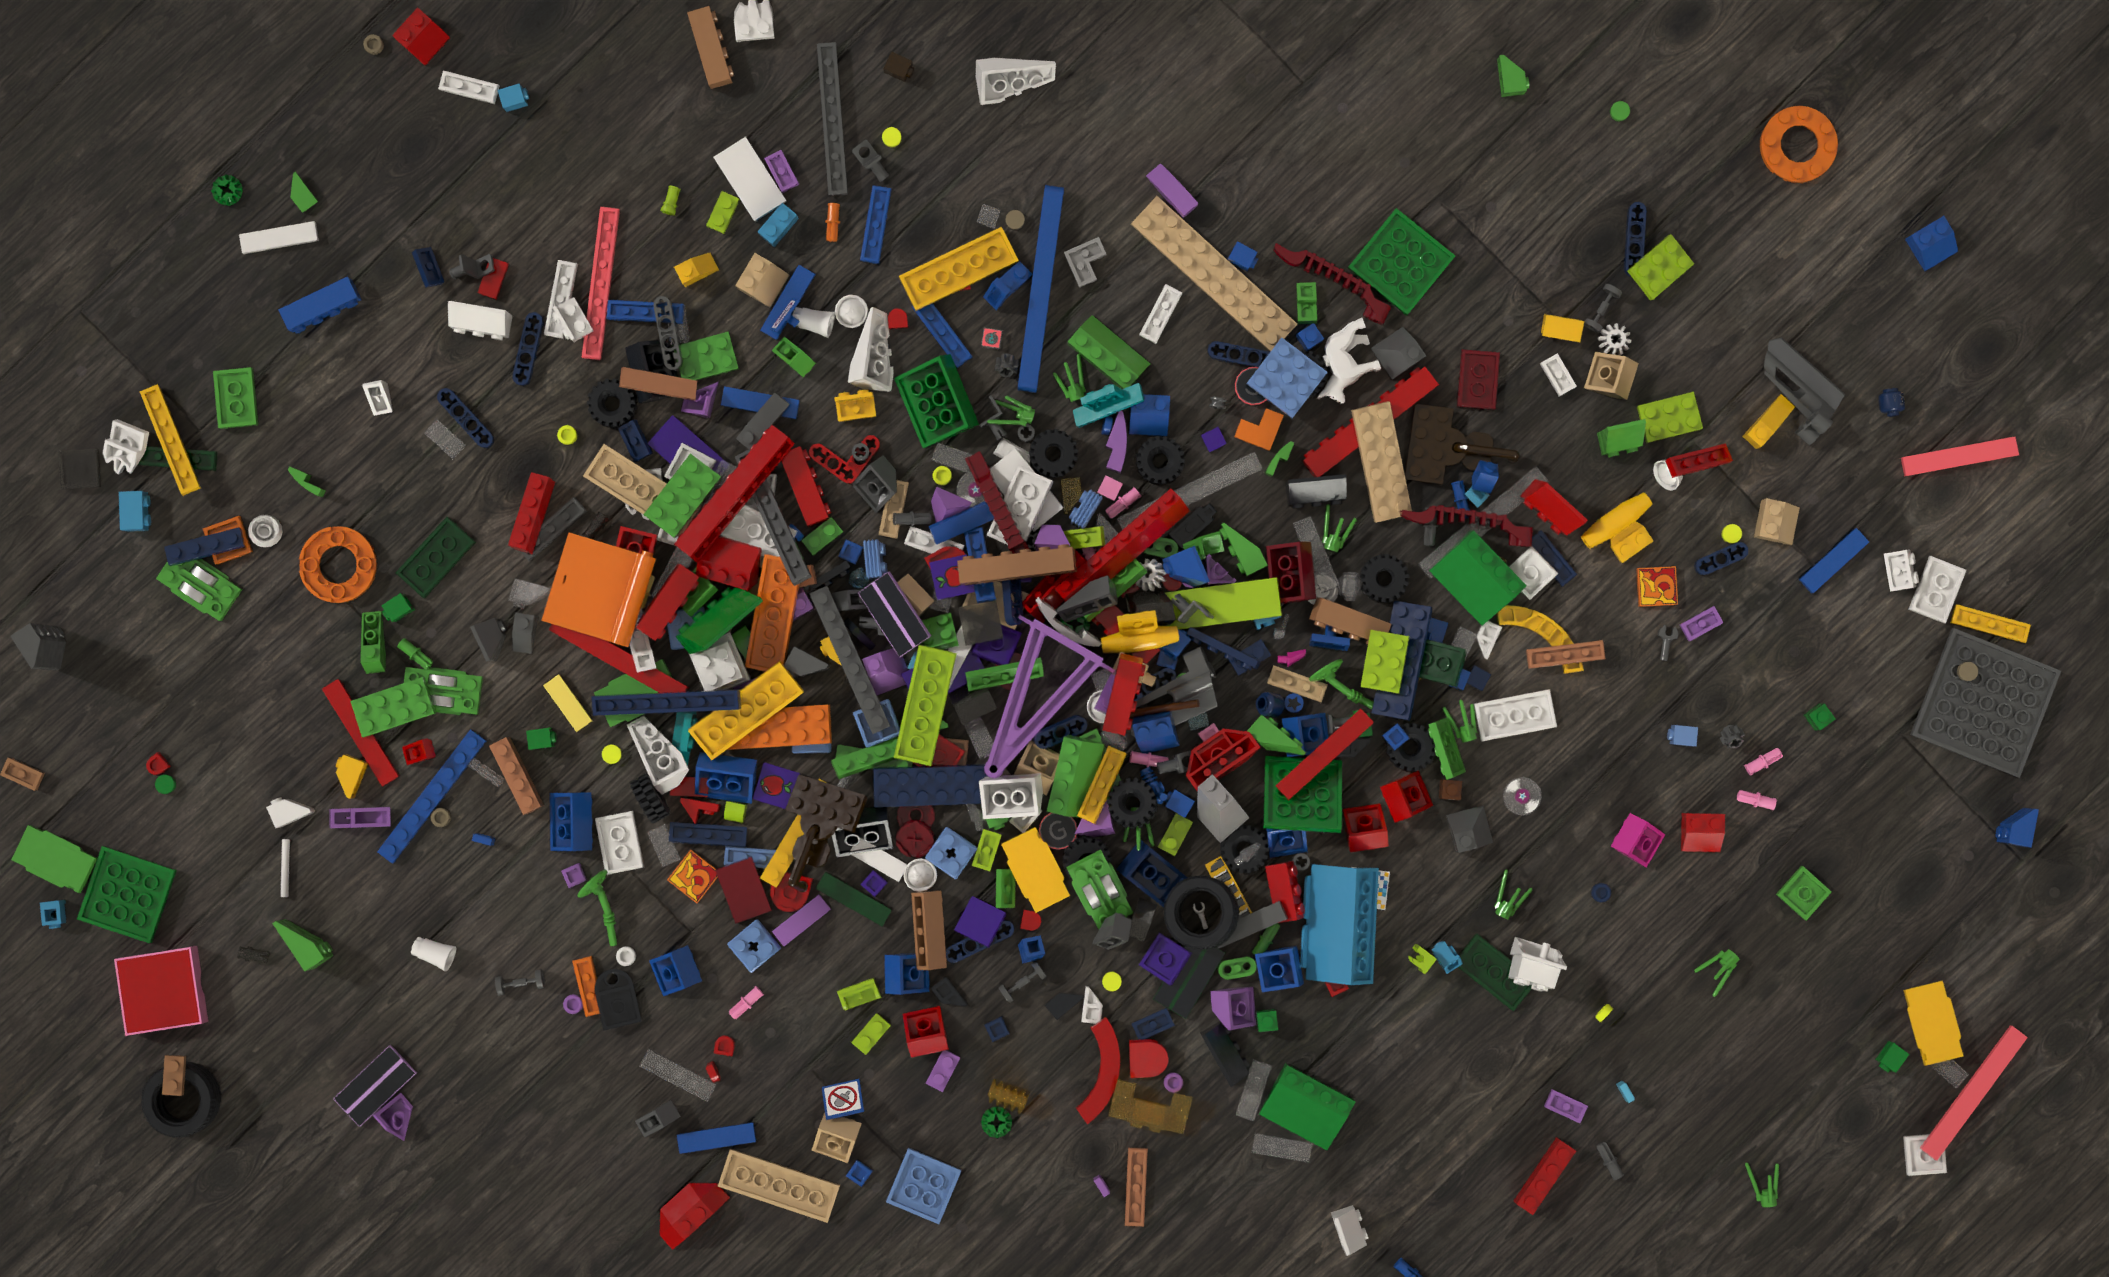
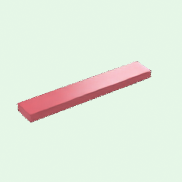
[1901,437,2019,477]

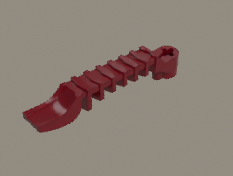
[1273,243,1391,325]
[965,451,1030,554]
[1400,505,1533,547]

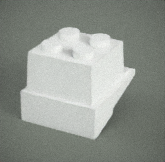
[689,633,752,691]
[1508,937,1567,992]

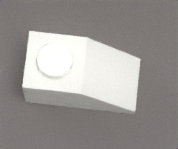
[266,797,315,828]

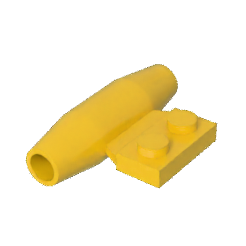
[1581,492,1653,563]
[1101,610,1180,654]

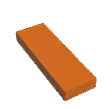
[572,956,599,1017]

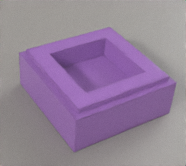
[561,863,587,888]
[1093,1175,1110,1197]

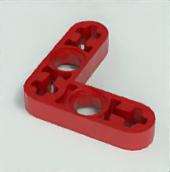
[809,435,880,484]

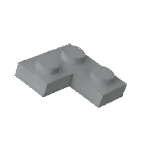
[1064,237,1107,288]

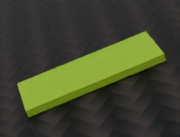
[1164,577,1282,630]
[894,644,957,766]

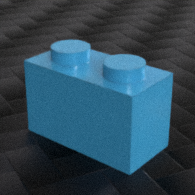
[758,203,799,247]
[119,491,151,531]

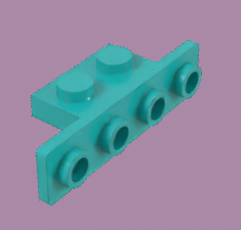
[1073,383,1144,428]
[672,711,698,766]

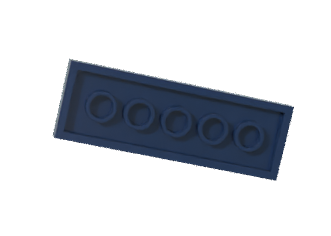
[1372,601,1433,721]
[873,764,988,807]

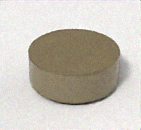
[363,34,384,55]
[1006,210,1025,230]
[1957,662,1978,681]
[431,808,451,827]

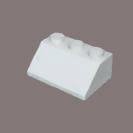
[448,301,512,340]
[979,773,1043,819]

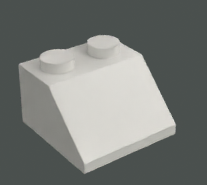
[1331,1205,1368,1256]

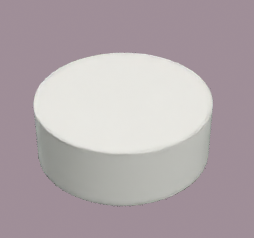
[616,946,636,966]

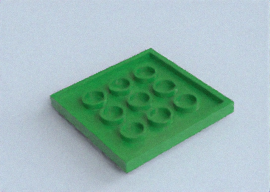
[1348,208,1455,316]
[1263,756,1342,833]
[77,846,177,944]

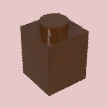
[1439,779,1462,800]

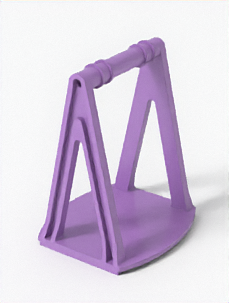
[984,615,1116,778]

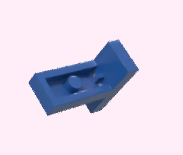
[983,261,1033,311]

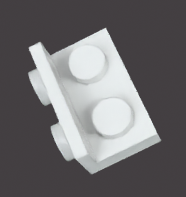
[552,297,594,342]
[1884,550,1919,592]

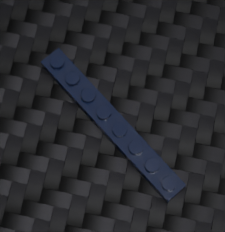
[591,689,741,716]

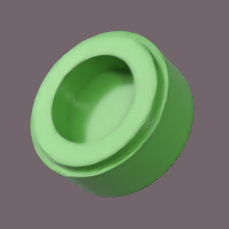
[1610,101,1630,121]

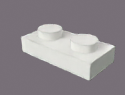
[1540,353,1577,396]

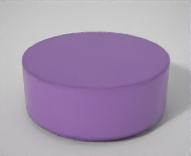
[563,994,583,1014]
[1164,1072,1183,1092]

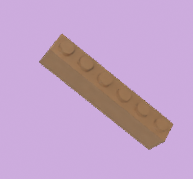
[957,544,1077,586]

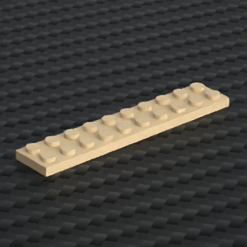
[1131,196,1298,352]

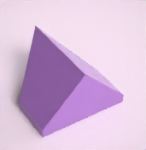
[681,382,719,418]
[931,487,972,523]
[1034,525,1070,551]
[1206,554,1237,585]
[1075,799,1115,837]
[373,1093,413,1141]

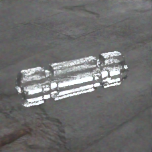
[469,759,504,787]

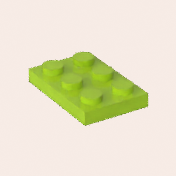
[1627,234,1694,301]
[1637,392,1703,443]
[1361,630,1410,694]

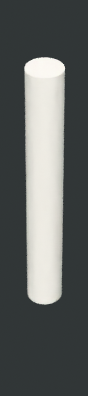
[281,839,290,897]

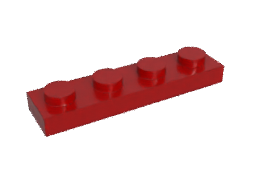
[1665,443,1733,478]

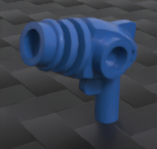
[1140,767,1167,804]

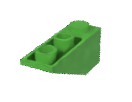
[1219,523,1268,576]
[361,611,386,674]
[1247,715,1306,755]

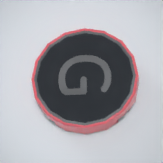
[1235,367,1267,406]
[1039,813,1077,849]

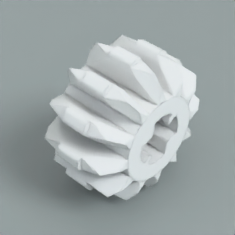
[1598,323,1631,355]
[1136,559,1166,591]

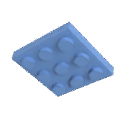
[1246,338,1327,418]
[886,1147,962,1224]

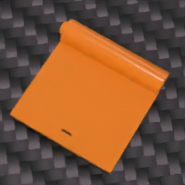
[541,533,656,647]

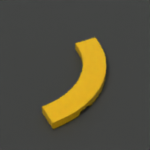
[1497,605,1584,674]

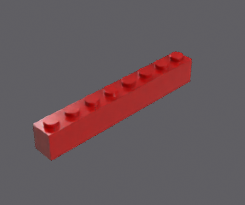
[1302,367,1439,477]
[674,425,795,563]
[1055,489,1190,602]

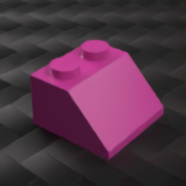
[1611,813,1665,868]

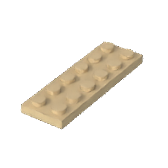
[1351,401,1412,523]
[583,444,702,536]
[718,1149,840,1223]

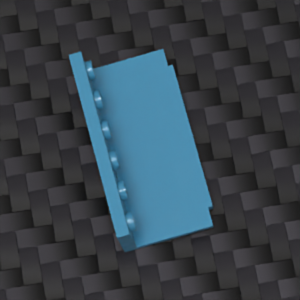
[1300,864,1379,985]

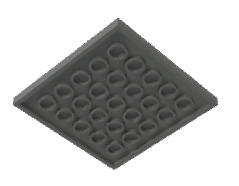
[1910,628,2061,778]

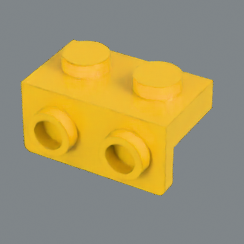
[834,390,877,422]

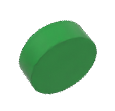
[155,775,176,794]

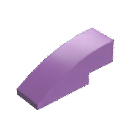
[1146,164,1198,218]
[1106,411,1127,473]
[329,807,391,828]
[772,895,831,946]

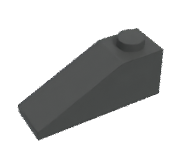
[736,392,790,450]
[1057,575,1118,623]

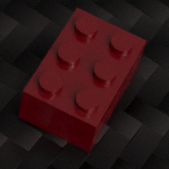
[1266,542,1316,603]

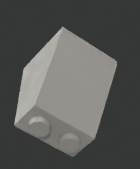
[1197,774,1249,843]

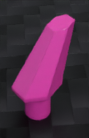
[1278,649,1306,667]

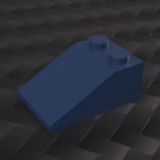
[1116,840,1188,907]

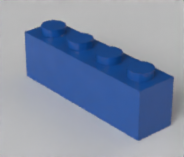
[278,276,362,333]

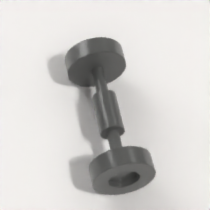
[1584,284,1622,333]
[999,961,1047,1003]
[495,969,545,996]

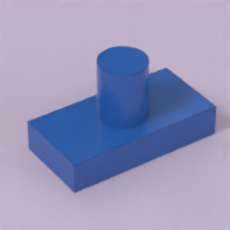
[1309,626,1350,651]

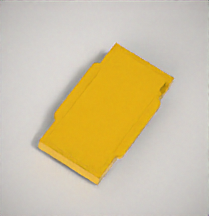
[1001,827,1070,913]
[1903,981,1963,1066]

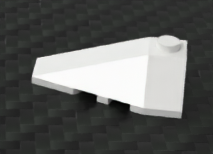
[976,58,1056,105]
[848,307,894,392]
[627,716,689,795]

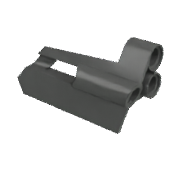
[1764,337,1845,446]
[1131,646,1218,737]

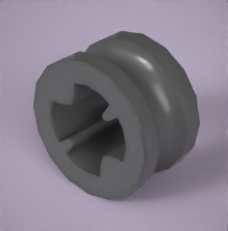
[1209,397,1227,409]
[1018,424,1035,442]
[852,443,870,461]
[1292,853,1310,870]

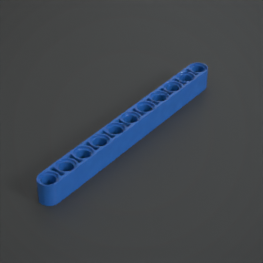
[1018,185,1064,393]

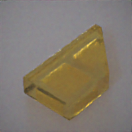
[1061,477,1082,515]

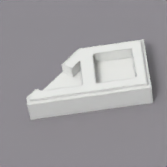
[1476,621,1502,659]
[1081,986,1103,1024]

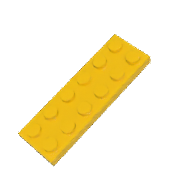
[899,227,1019,311]
[688,661,804,760]

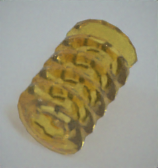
[987,1079,1030,1114]

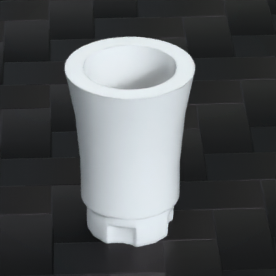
[792,307,835,338]
[411,937,456,972]

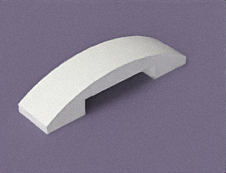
[1036,597,1102,647]
[630,608,656,673]

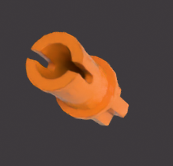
[825,203,840,242]

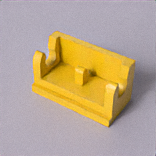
[1541,314,1584,342]

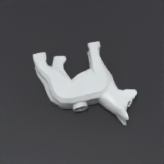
[1317,318,1381,405]

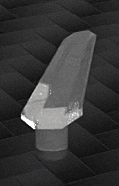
[966,804,986,831]
[1234,842,1261,866]

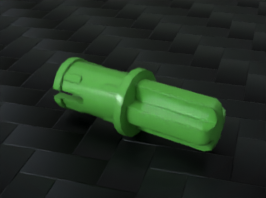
[397,638,433,670]
[1252,923,1280,954]

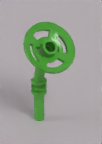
[1309,659,1374,709]
[577,869,617,946]

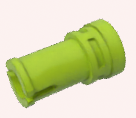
[660,186,681,216]

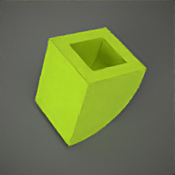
[724,801,747,823]

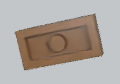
[0,757,45,791]
[162,1055,186,1096]

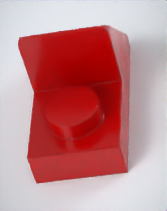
[402,738,436,765]
[680,797,721,824]

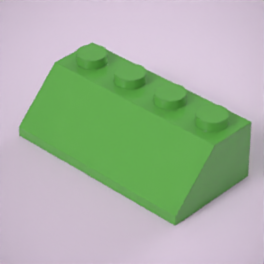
[1068,315,1150,389]
[1047,735,1105,818]

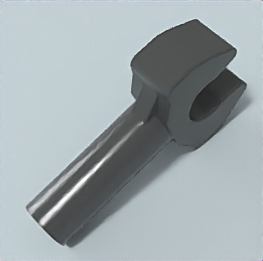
[1658,625,1678,661]

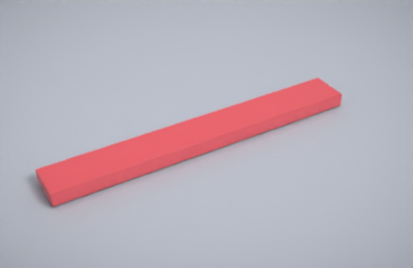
[582,207,620,360]
[1920,1025,2028,1161]

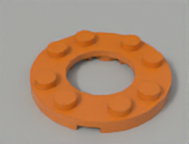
[1760,106,1838,183]
[299,526,377,603]

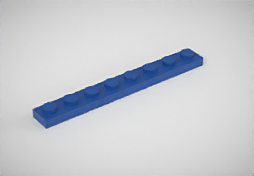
[377,729,487,864]

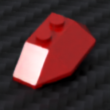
[1186,728,1261,792]
[660,1183,730,1250]

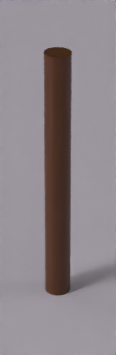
[1130,699,1200,718]

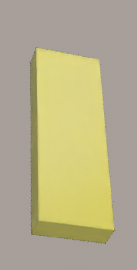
[543,674,593,732]

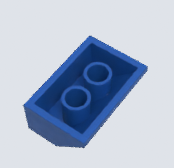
[695,752,757,804]
[550,792,593,851]

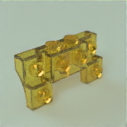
[1108,1079,1193,1134]

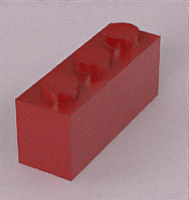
[1265,861,1305,923]

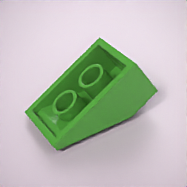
[1597,419,1646,458]
[272,919,333,971]

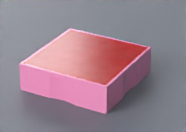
[114,946,208,1036]

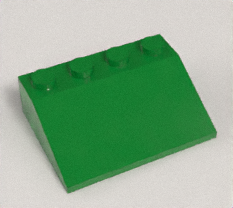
[894,354,979,448]
[1429,530,1527,626]
[675,587,763,654]
[1259,1063,1356,1150]

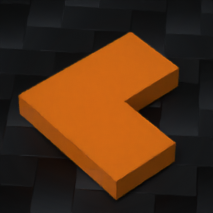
[1234,408,1284,451]

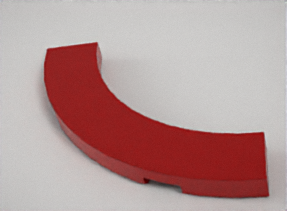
[1076,1017,1120,1124]

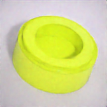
[882,127,901,147]
[557,425,578,445]
[933,466,952,486]
[1721,524,1742,544]
[602,745,622,764]
[1102,972,1122,991]
[1595,1004,1613,1022]

